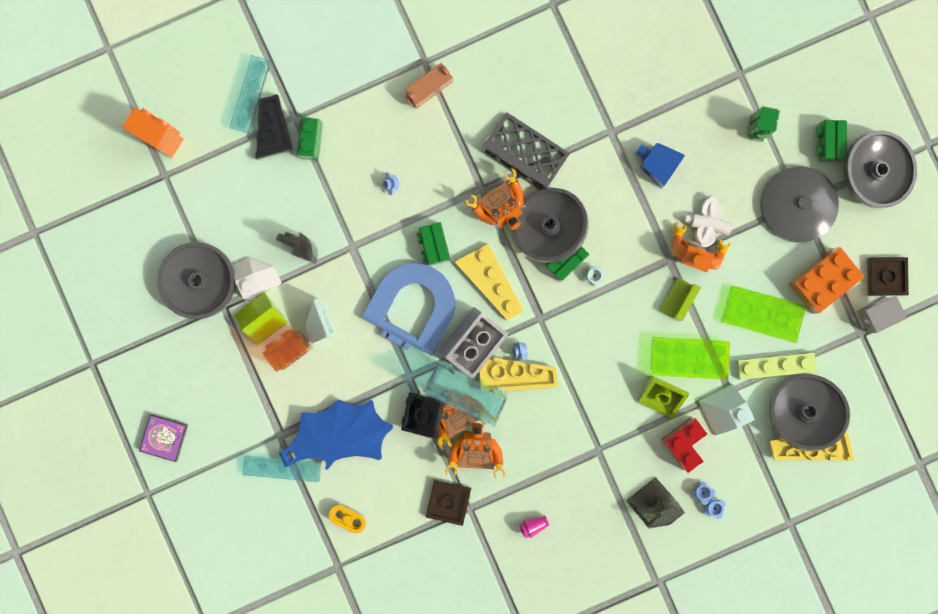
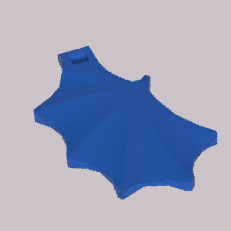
[279,400,393,470]

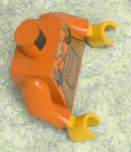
[464,168,524,230]
[672,223,731,272]
[438,390,493,450]
[445,423,505,478]

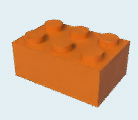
[122,107,184,158]
[789,247,865,314]

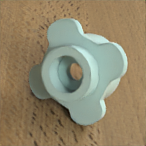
[583,265,606,287]

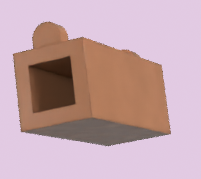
[404,62,453,109]

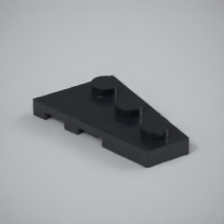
[255,94,293,160]

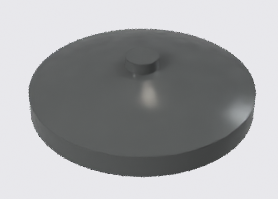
[844,131,917,208]
[760,166,839,243]
[512,188,589,263]
[157,242,236,319]
[769,374,850,452]

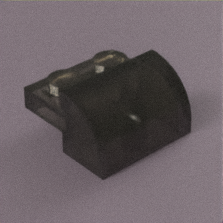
[276,232,318,264]

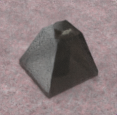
[626,477,685,529]

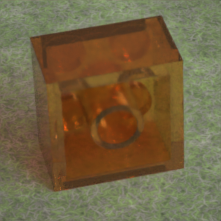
[262,329,313,372]

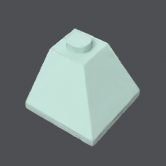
[304,299,336,344]
[698,384,755,435]

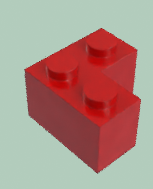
[661,417,707,473]

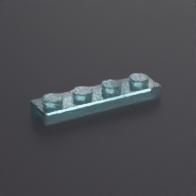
[229,55,271,134]
[242,455,322,482]

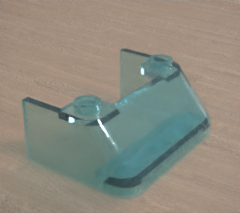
[423,361,508,426]

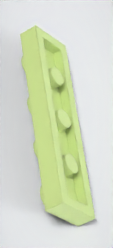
[736,353,817,380]

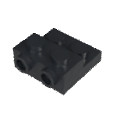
[401,392,445,439]

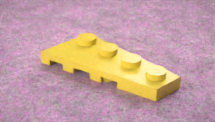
[455,244,524,320]
[479,357,558,393]
[769,431,855,461]

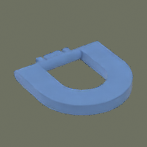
[362,263,455,356]

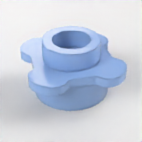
[382,172,399,195]
[512,342,528,361]
[692,482,715,505]
[704,497,726,519]

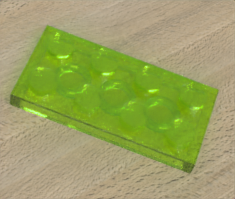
[721,286,807,343]
[650,337,730,380]

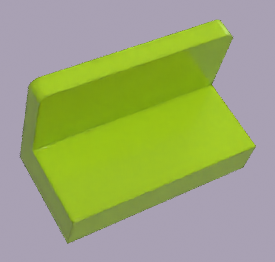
[660,278,701,321]

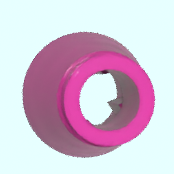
[519,515,549,539]

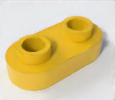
[329,504,366,534]

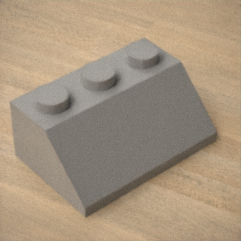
[438,307,509,379]

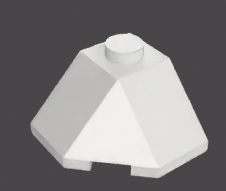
[233,258,282,300]

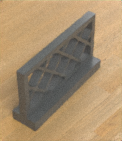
[481,112,570,190]

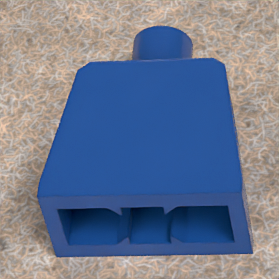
[635,143,685,188]

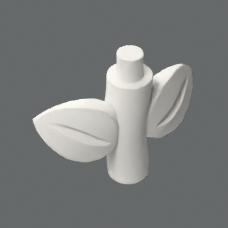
[684,195,732,247]

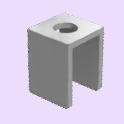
[857,296,907,333]

